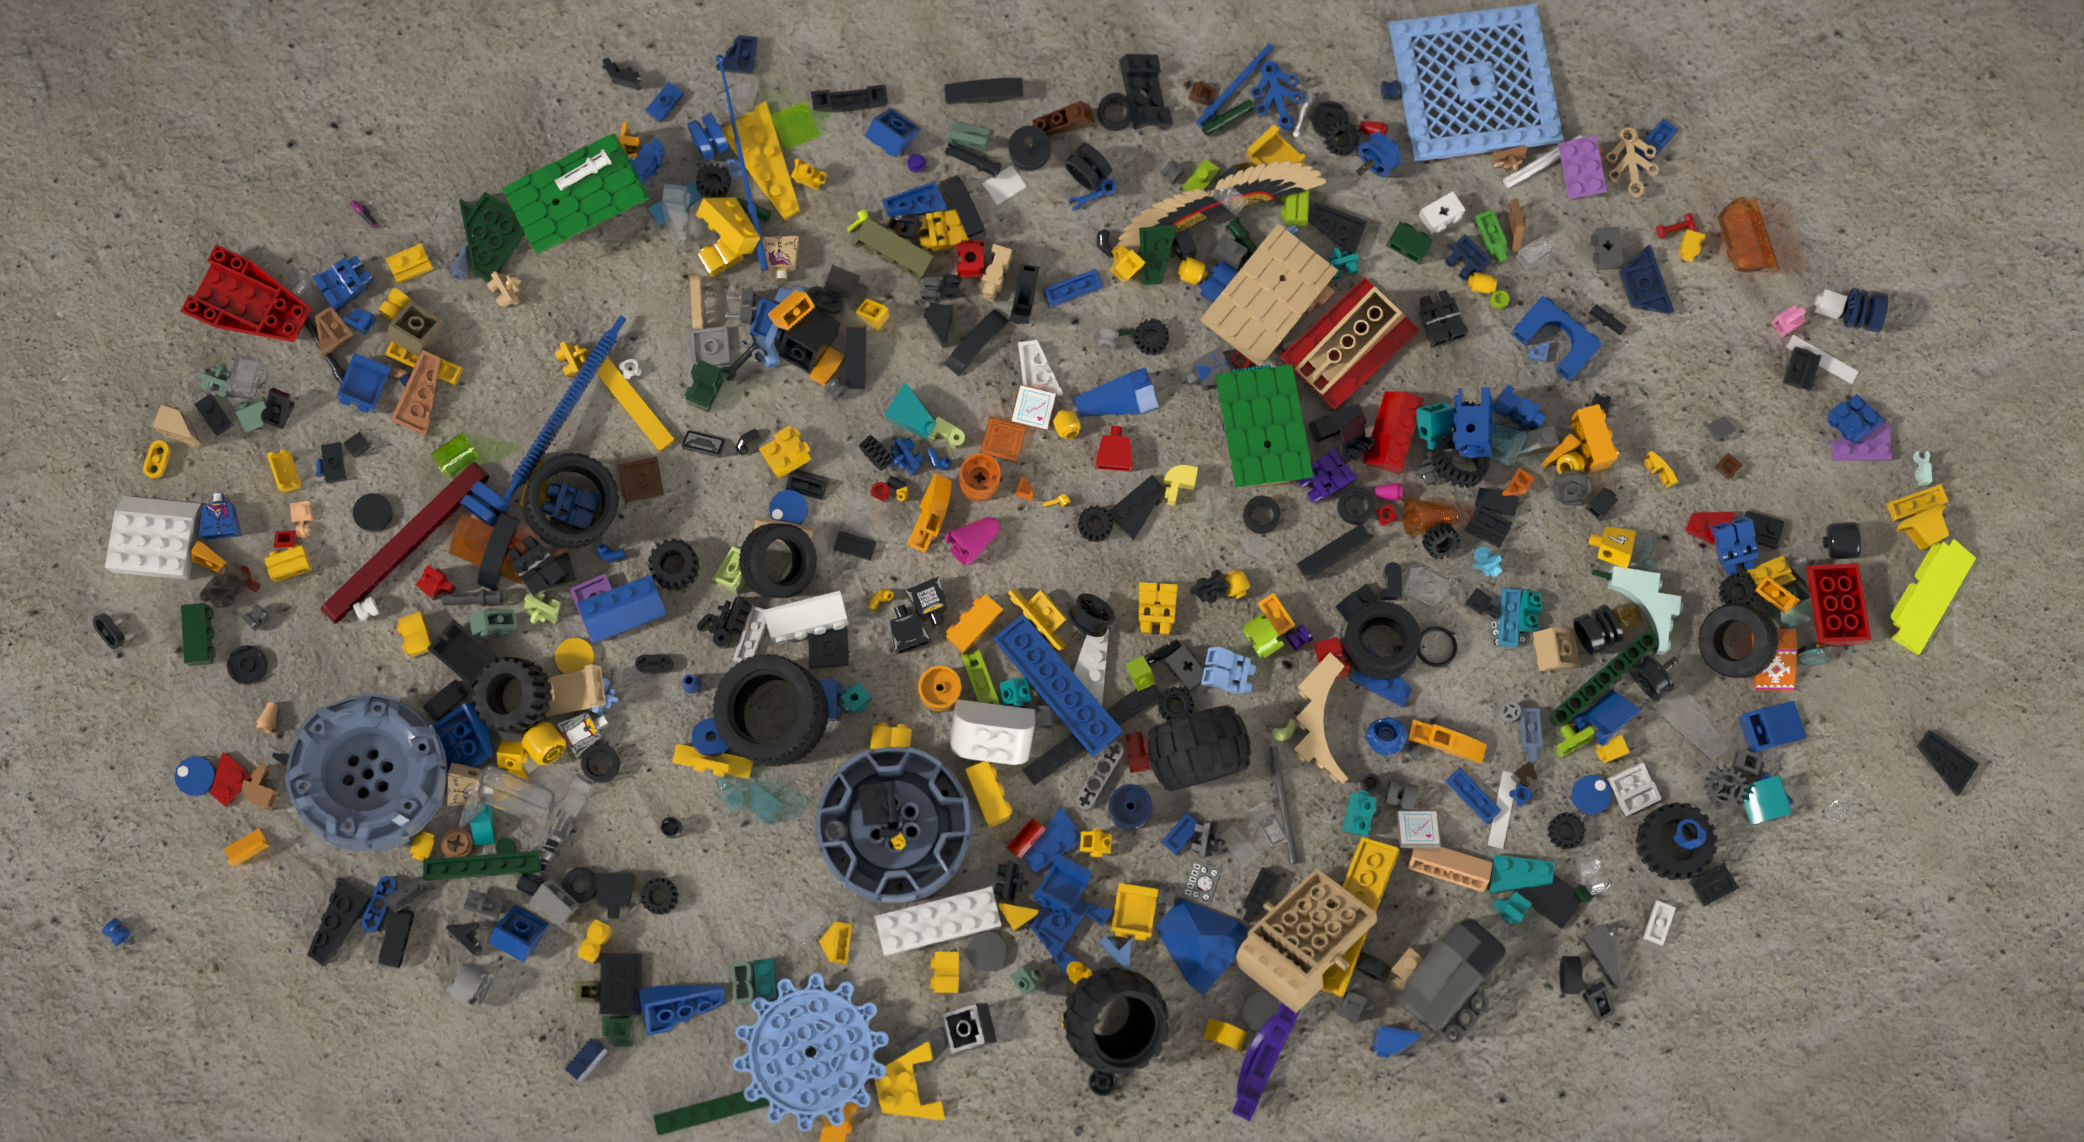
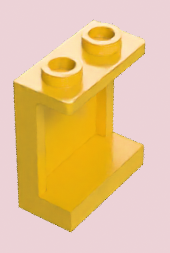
[1246,124,1306,167]
[1111,883,1159,941]

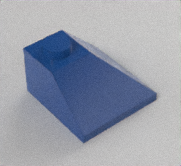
[1372,1026,1421,1058]

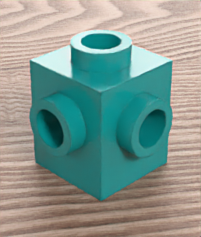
[1000,678,1031,708]
[841,682,872,714]

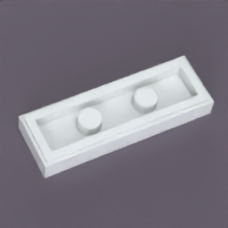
[733,605,767,663]

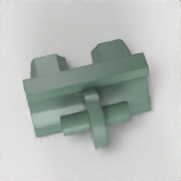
[198,363,239,398]

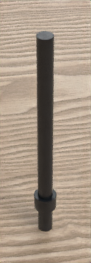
[295,295,346,384]

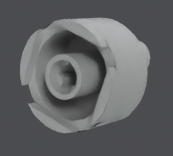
[447,962,494,1010]

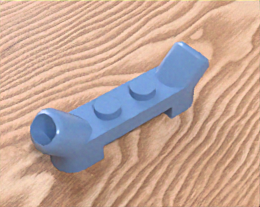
[756,285,805,368]

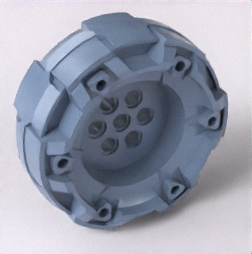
[285,693,448,853]
[816,746,972,904]

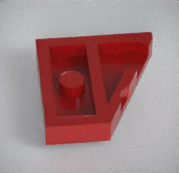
[1684,512,1735,546]
[210,752,252,807]

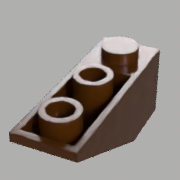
[1032,101,1095,136]

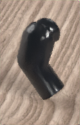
[1097,229,1113,258]
[735,429,759,455]

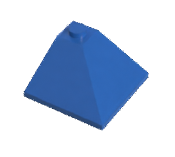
[432,702,493,773]

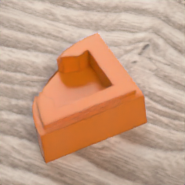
[1014,476,1034,502]

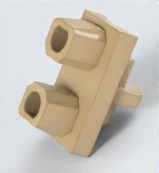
[487,271,521,308]

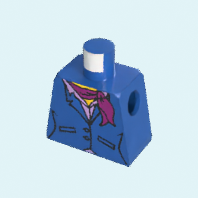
[199,493,242,540]

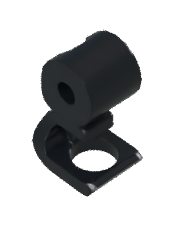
[696,614,731,649]

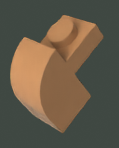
[242,764,279,811]

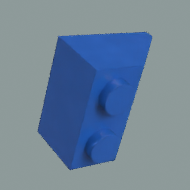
[865,108,921,157]
[489,905,549,963]

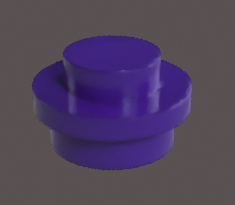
[907,154,926,173]

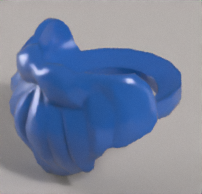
[1673,819,1707,849]

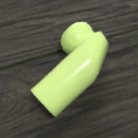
[1271,719,1298,741]

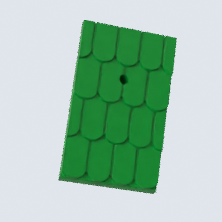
[502,133,650,254]
[1215,365,1313,488]

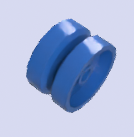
[687,112,729,161]
[460,481,511,528]

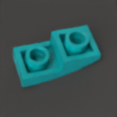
[1519,589,1543,634]

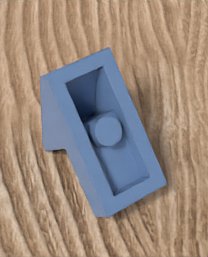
[1099,936,1131,969]

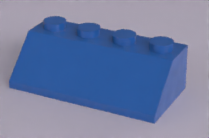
[577,575,667,643]

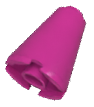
[945,516,1000,566]

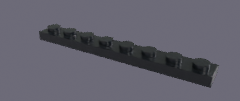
[1023,684,1161,786]

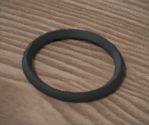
[1418,627,1457,667]

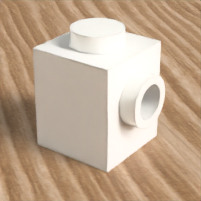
[1814,289,1847,319]

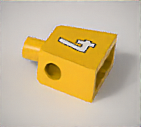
[1588,526,1636,569]

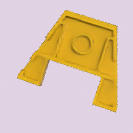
[874,1041,945,1120]

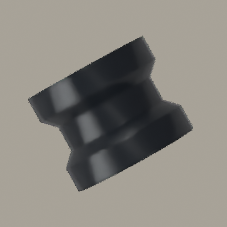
[1591,393,1611,414]

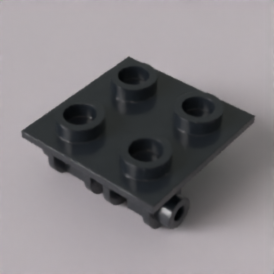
[1340,413,1376,464]

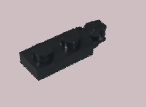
[1243,867,1280,923]

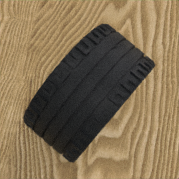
[712,654,829,767]

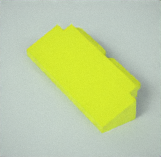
[1891,539,1976,655]

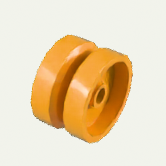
[918,665,962,713]

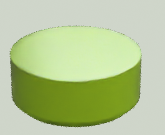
[1490,290,1510,310]

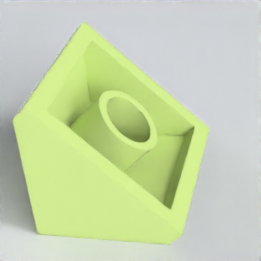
[712,547,745,595]

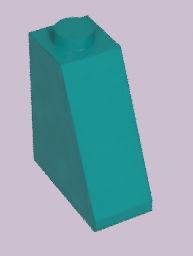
[884,383,937,440]

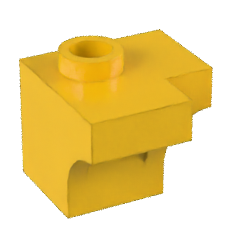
[1109,244,1145,282]

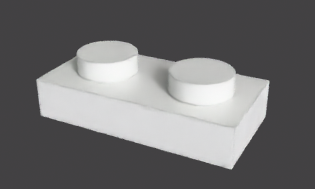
[1643,901,1676,946]

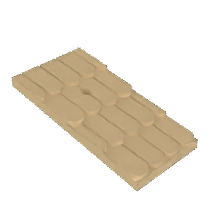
[1200,223,1338,367]

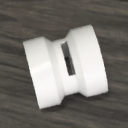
[353,596,380,622]

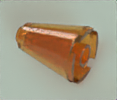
[1402,498,1459,537]

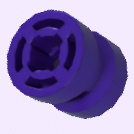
[1286,624,1313,651]

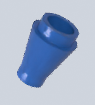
[682,674,702,694]

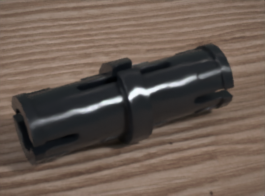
[1589,304,1627,336]

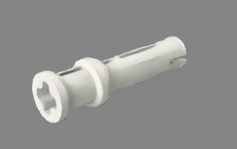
[554,149,612,191]

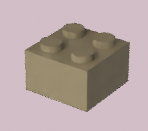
[387,301,443,357]

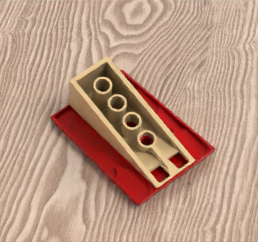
[1280,278,1420,410]

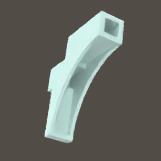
[1608,566,1683,655]

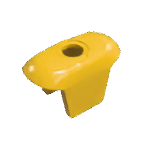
[1896,504,1949,550]

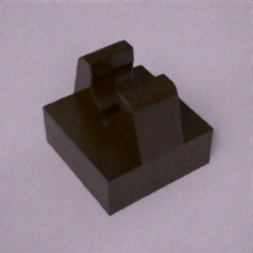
[1511,762,1537,787]

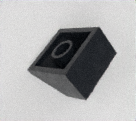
[942,1003,997,1054]

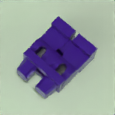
[1296,447,1357,503]

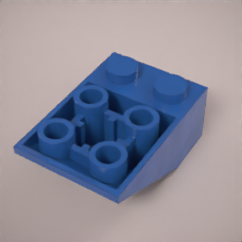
[1738,701,1807,753]

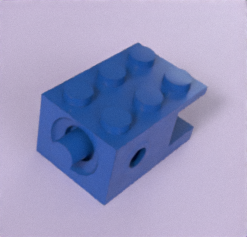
[1453,387,1493,458]

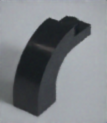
[1009,264,1040,325]

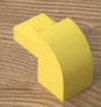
[1163,465,1198,506]

